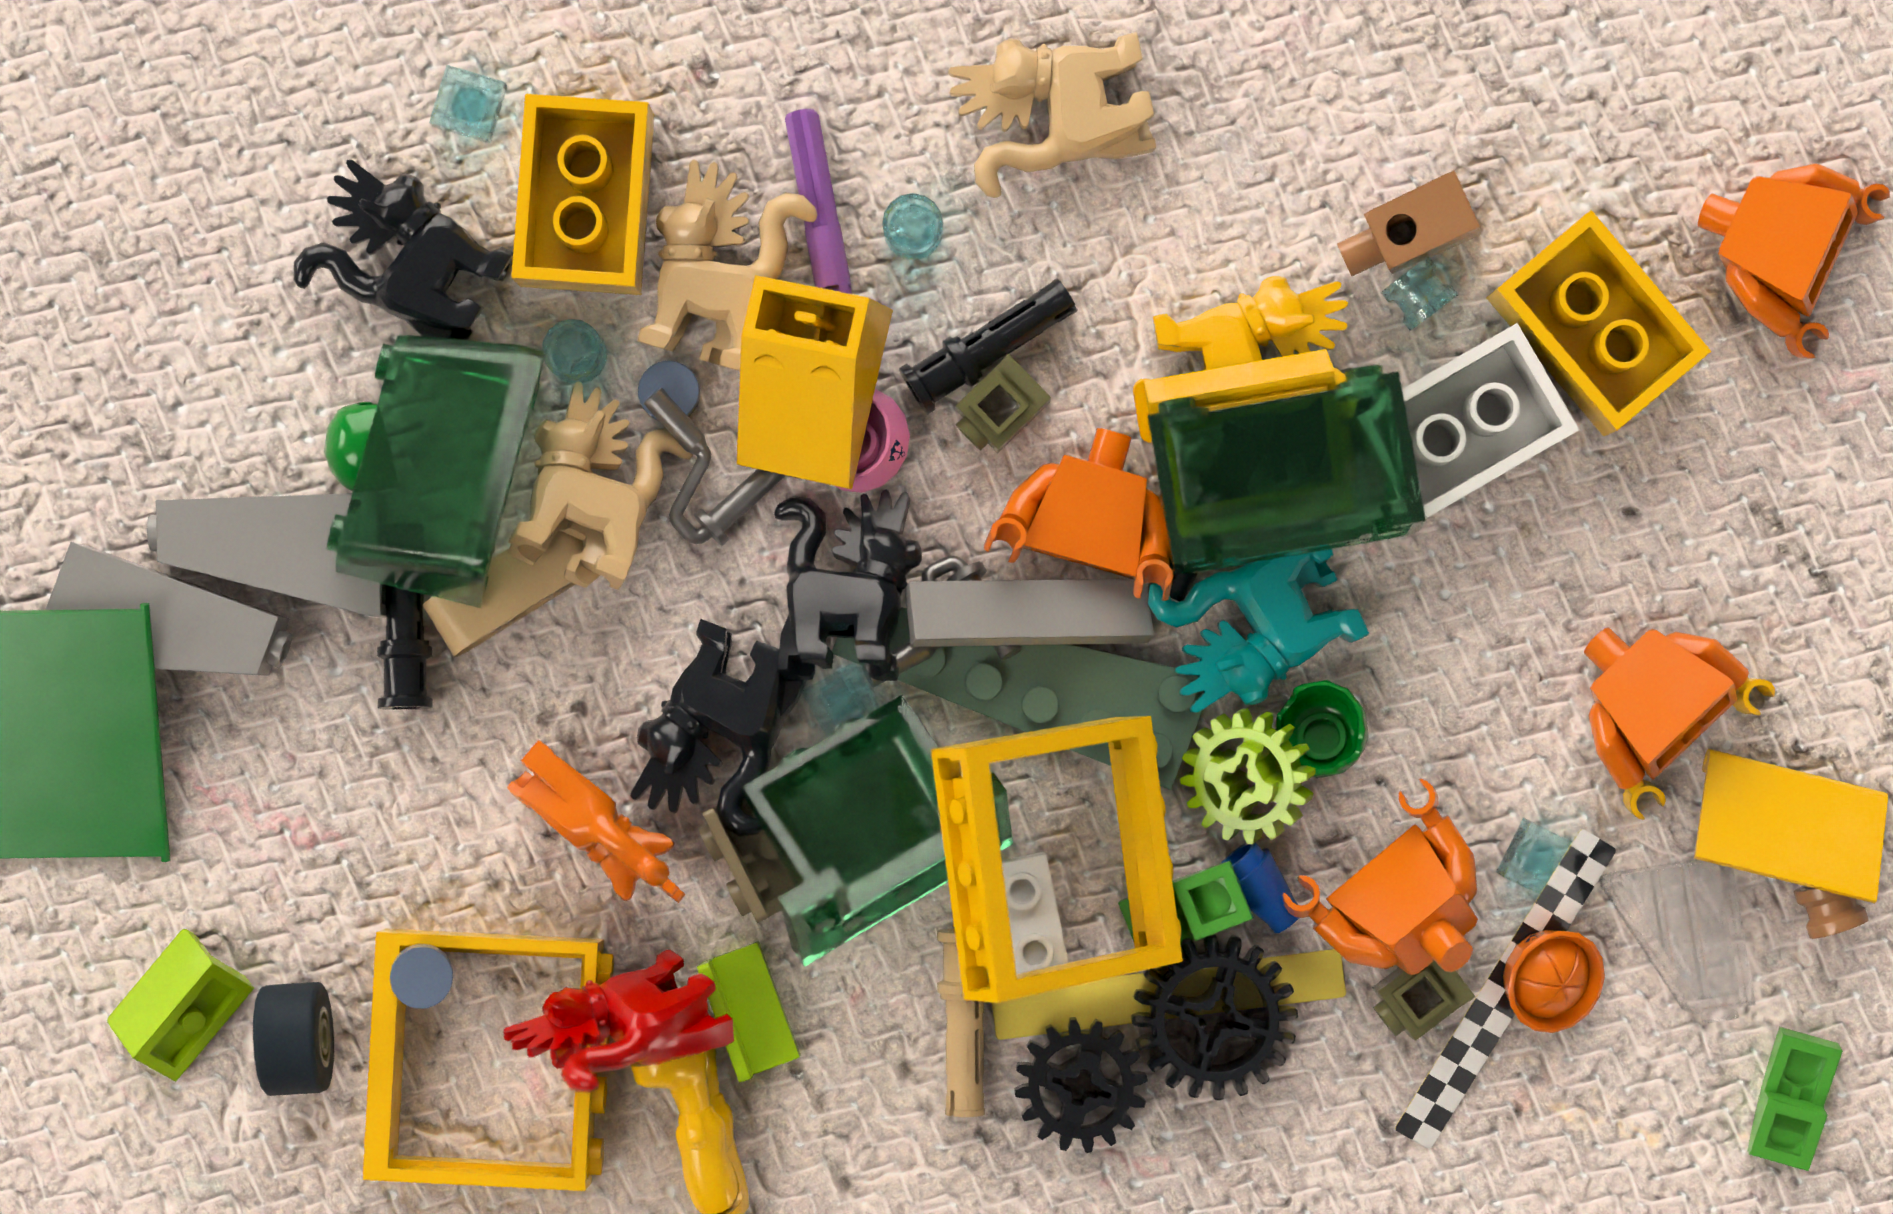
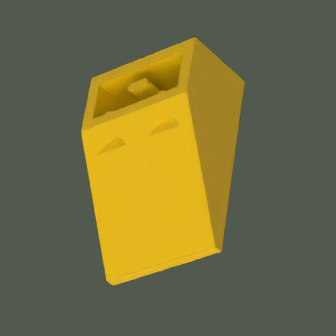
[737,275,893,490]

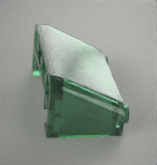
[326,334,545,608]
[1147,365,1426,575]

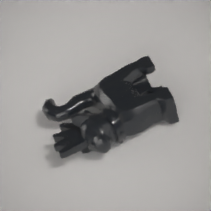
[294,160,513,357]
[774,489,922,681]
[630,619,807,837]

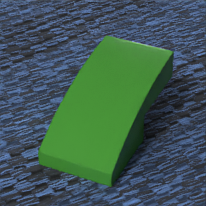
[1118,860,1253,944]
[1748,1027,1843,1171]

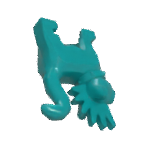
[1148,528,1369,713]

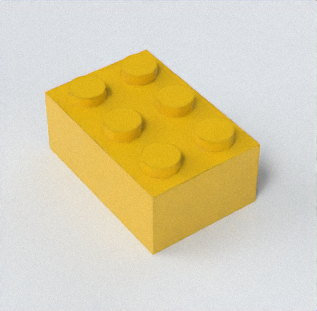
[511,94,655,295]
[1486,210,1711,437]

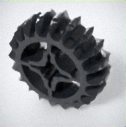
[1131,934,1298,1101]

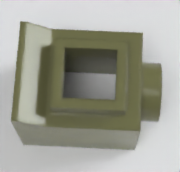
[955,354,1051,453]
[1372,961,1476,1041]

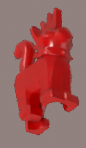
[503,949,734,1093]

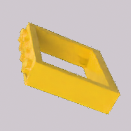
[931,716,1183,1003]
[362,928,614,1191]

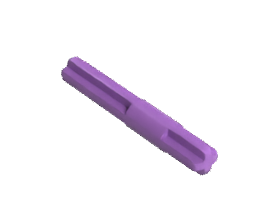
[785,109,852,294]

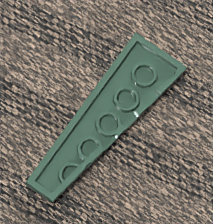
[832,607,1203,790]

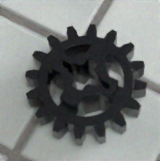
[1014,1017,1148,1153]

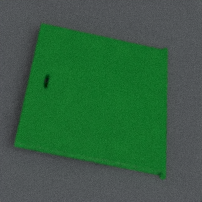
[0,603,170,862]

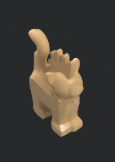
[948,32,1156,198]
[637,159,817,371]
[507,381,693,590]

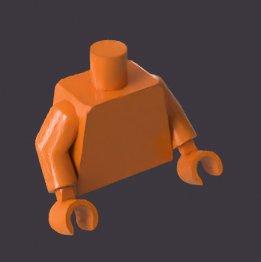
[1698,163,1890,359]
[984,428,1173,601]
[1283,779,1478,975]

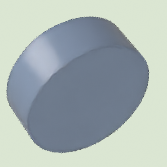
[638,361,700,421]
[390,944,453,1009]

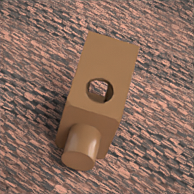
[1337,170,1481,276]

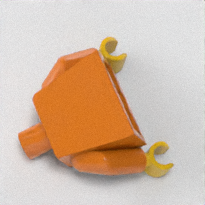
[1584,627,1775,820]

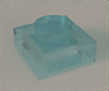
[429,65,508,144]
[1496,817,1573,894]

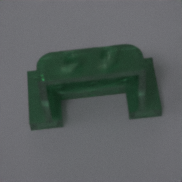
[743,695,1013,967]

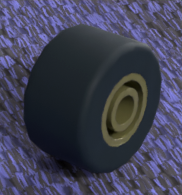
[253,982,334,1096]

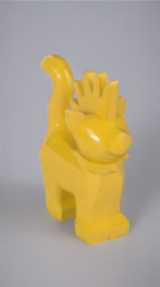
[1153,276,1358,432]

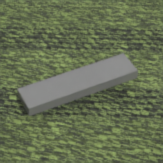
[905,579,1154,647]

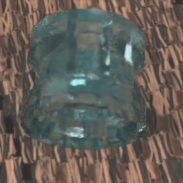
[882,193,944,260]
[1381,256,1458,331]
[542,319,608,384]

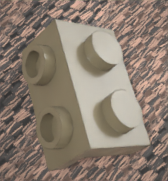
[699,778,826,923]

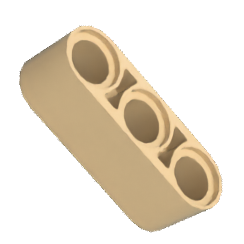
[422,531,583,657]

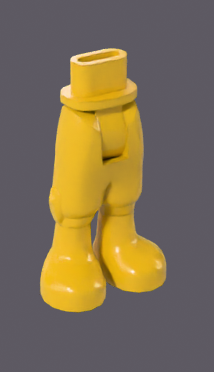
[631,1048,749,1214]

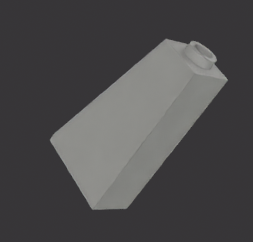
[147,492,388,618]
[46,542,292,676]

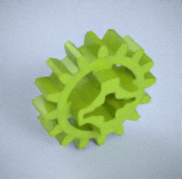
[1180,708,1316,844]

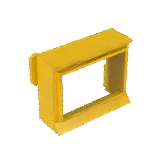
[1133,349,1356,542]

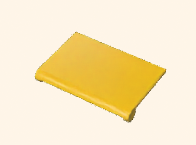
[1694,749,1888,903]

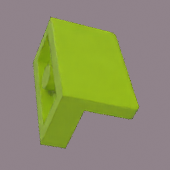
[107,929,254,1082]
[697,941,801,1083]

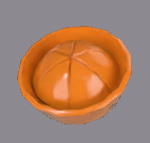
[1503,930,1605,1033]

